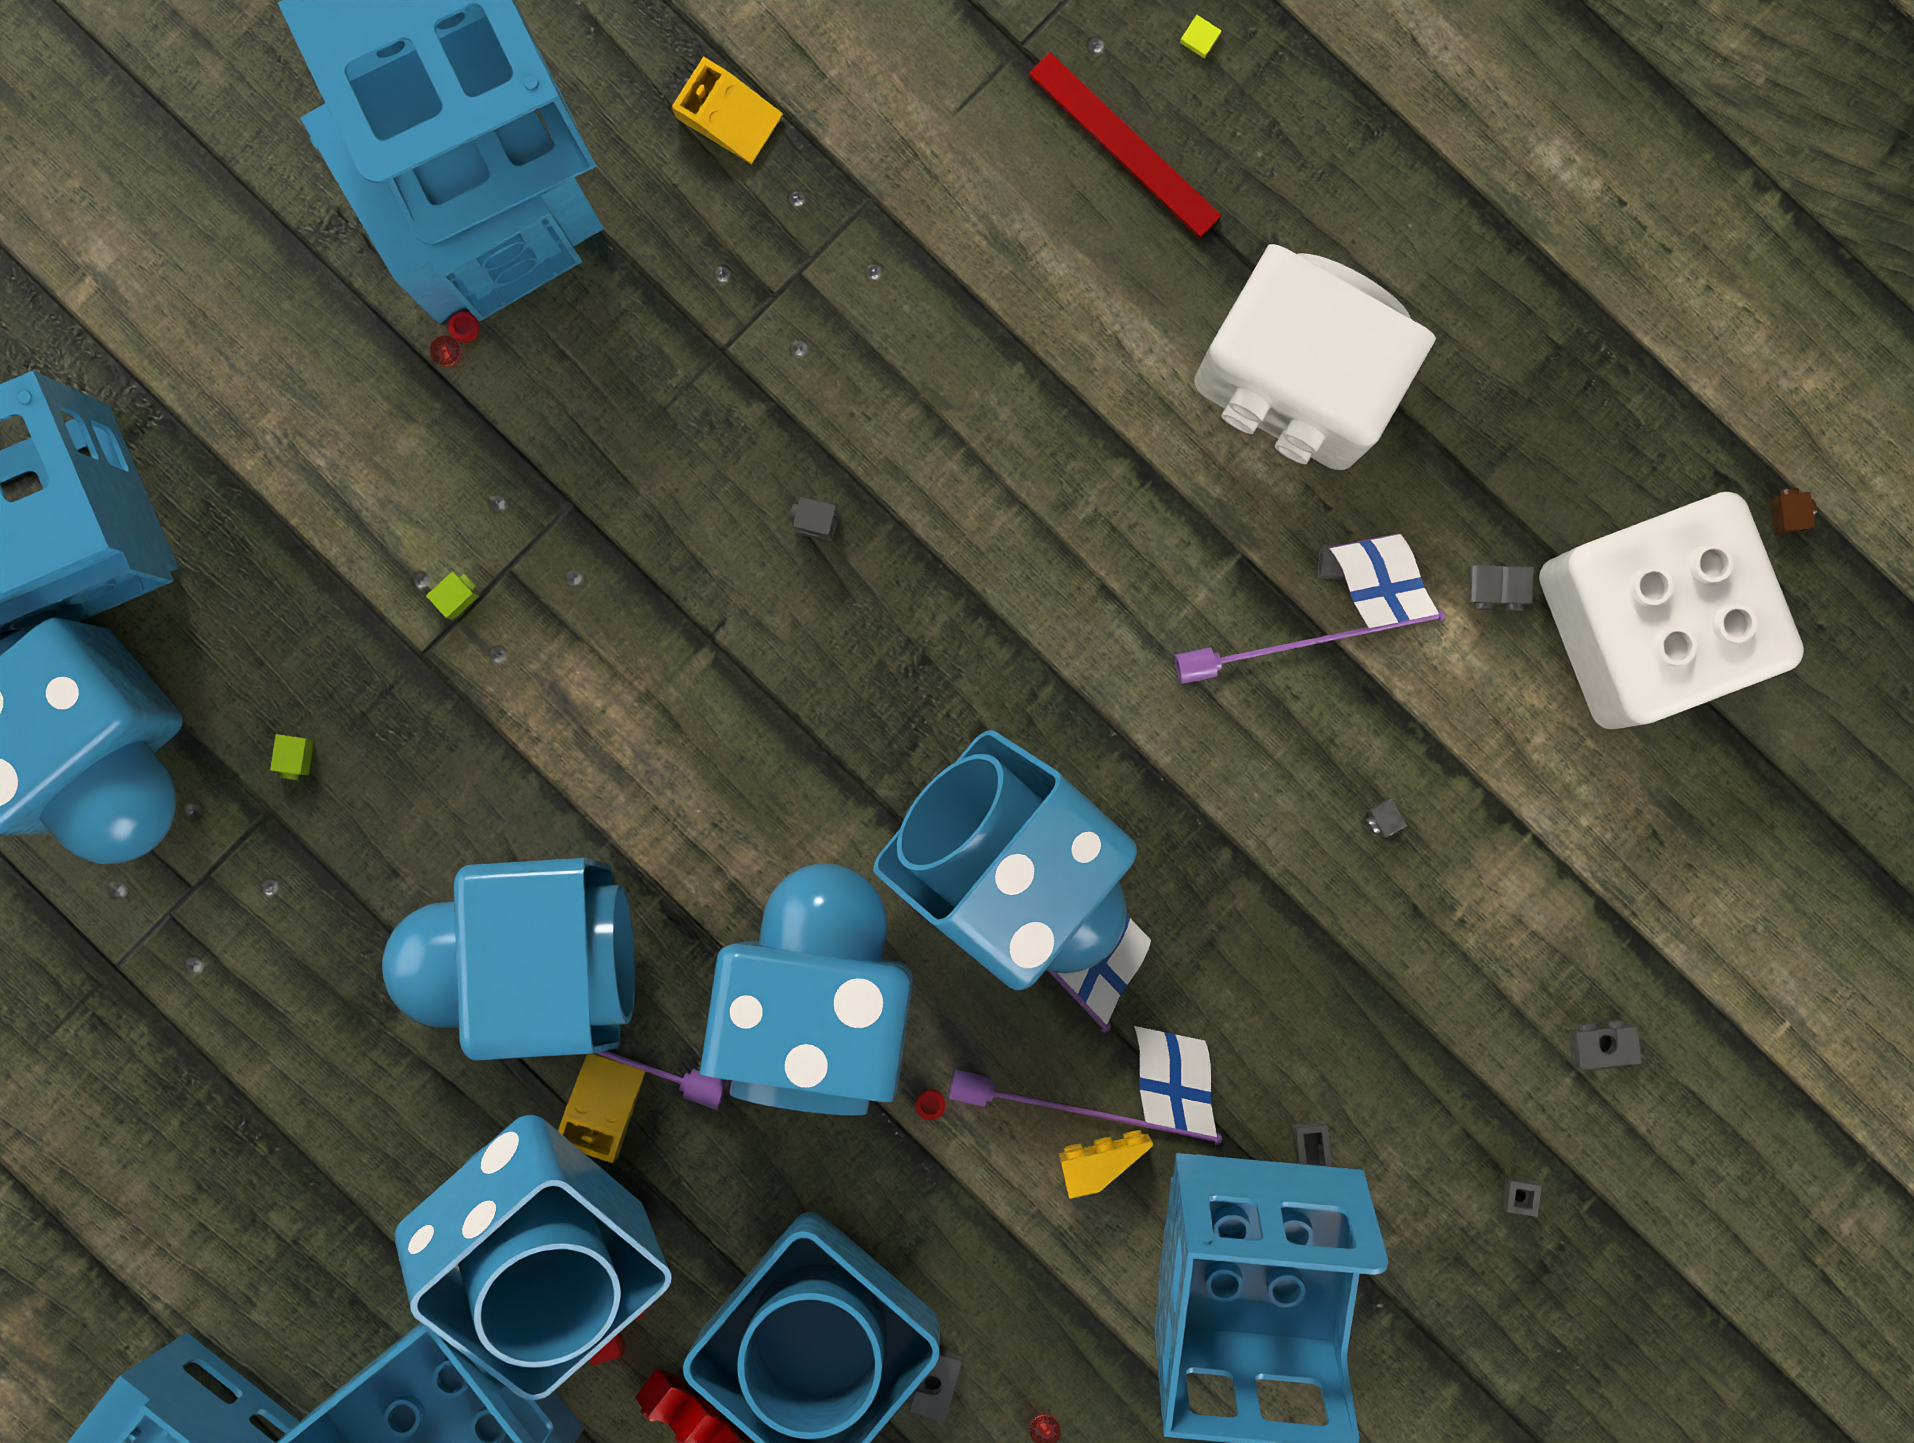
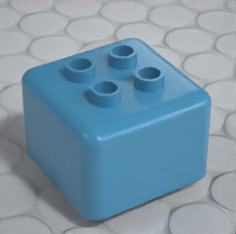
[683,1212,940,1443]

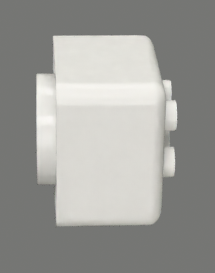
[1194,244,1436,470]
[1539,492,1804,729]

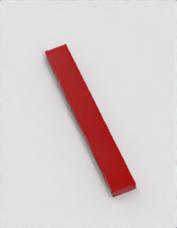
[1029,52,1222,239]

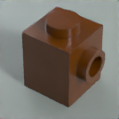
[1770,488,1816,535]

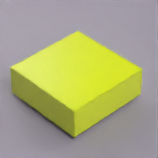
[1180,15,1222,59]

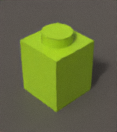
[426,571,479,621]
[270,734,314,780]

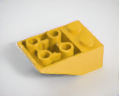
[672,56,783,165]
[558,1053,646,1163]
[1058,1130,1153,1199]

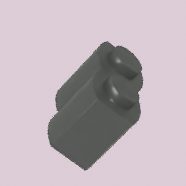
[1467,565,1534,611]

